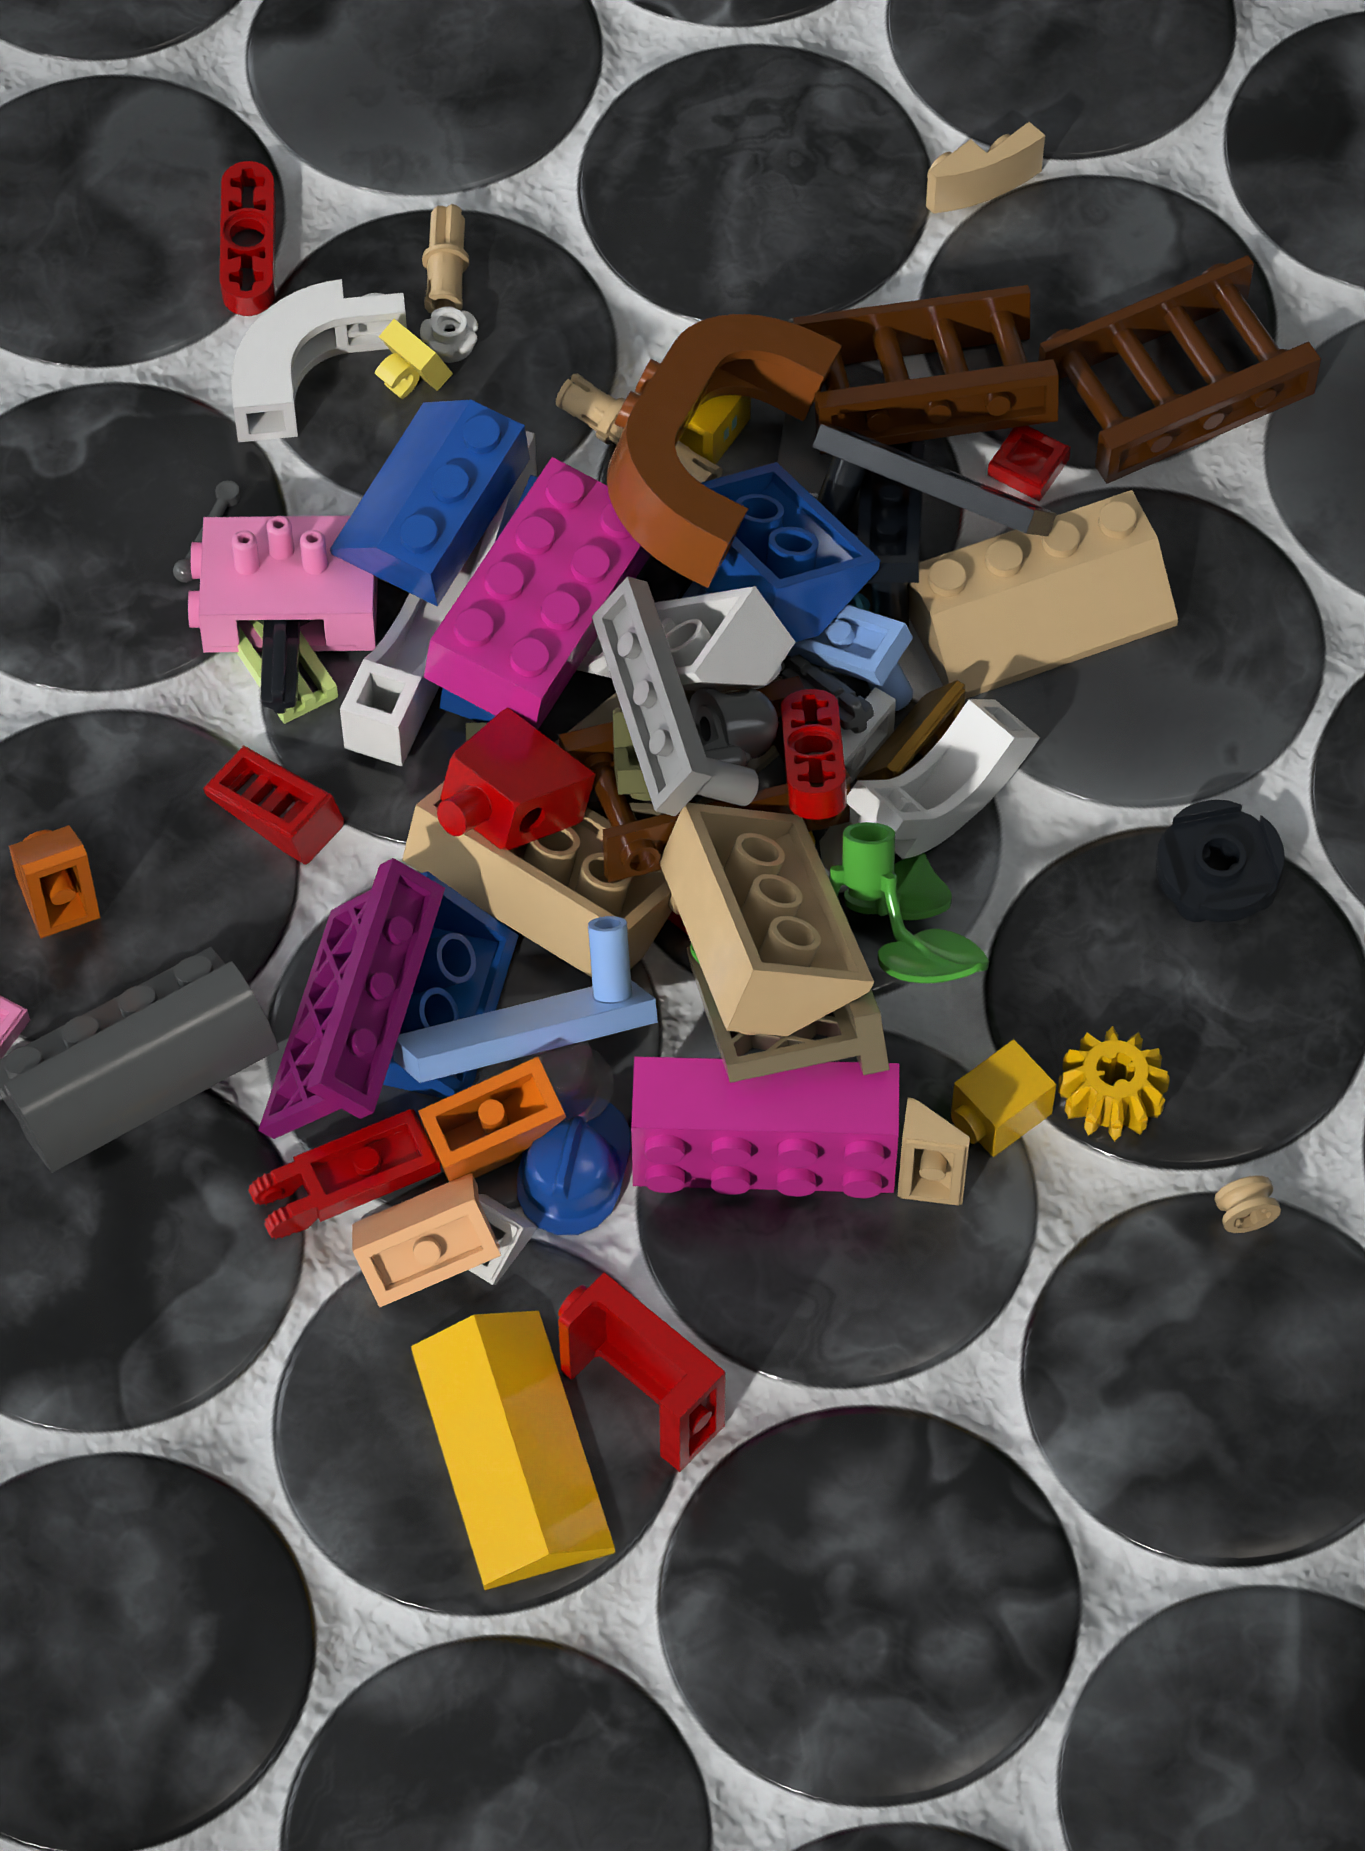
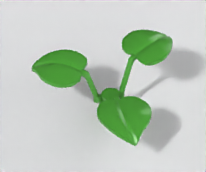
[690,822,989,983]

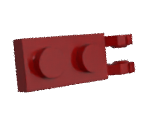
[248,1109,441,1239]

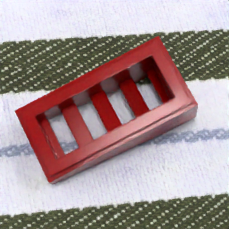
[203,745,344,864]

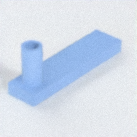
[682,581,913,711]
[393,916,658,1083]

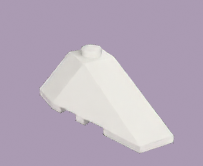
[577,586,796,692]

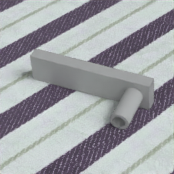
[592,576,759,816]

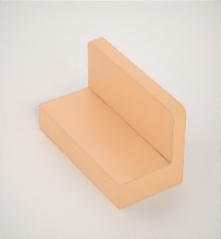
[352,1174,501,1308]

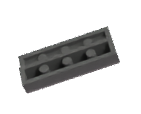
[0,947,279,1173]

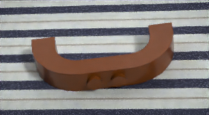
[607,314,842,588]

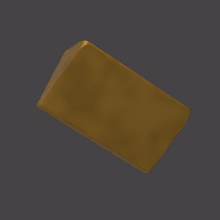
[857,680,966,781]

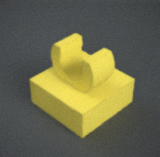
[375,319,453,400]

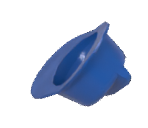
[517,1095,631,1235]

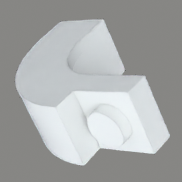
[231,279,407,443]
[847,699,1040,859]

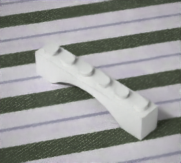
[340,431,537,766]

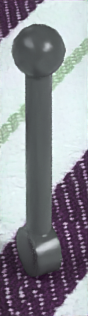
[173,480,240,583]

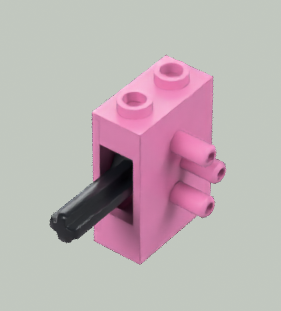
[188,516,378,714]

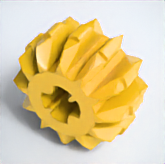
[1057,1026,1170,1142]

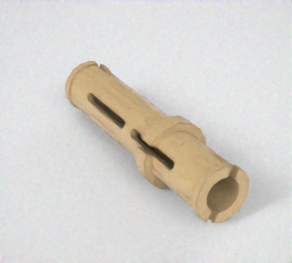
[556,373,722,483]

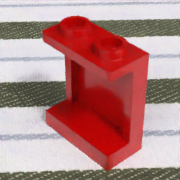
[558,1272,726,1472]

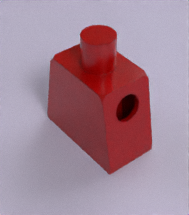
[437,708,596,850]

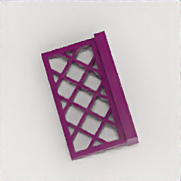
[258,858,445,1139]

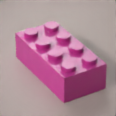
[424,457,651,730]
[631,1056,899,1198]

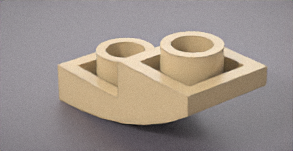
[926,122,1045,213]

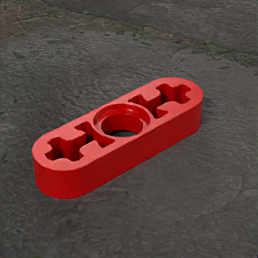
[220,161,276,316]
[781,689,847,820]

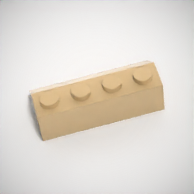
[908,490,1178,699]
[402,782,672,977]
[659,803,874,1036]

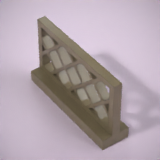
[687,947,889,1083]

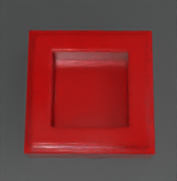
[988,426,1071,502]

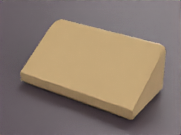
[897,1097,970,1206]

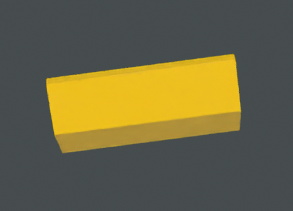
[411,1311,615,1590]

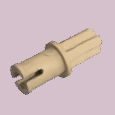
[422,204,469,313]

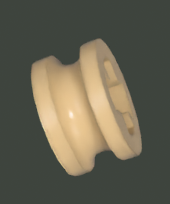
[1215,1176,1281,1233]

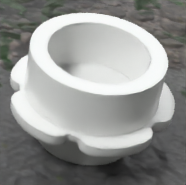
[420,306,478,363]

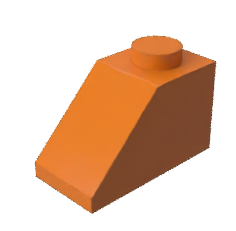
[9,825,101,939]
[418,1057,566,1182]

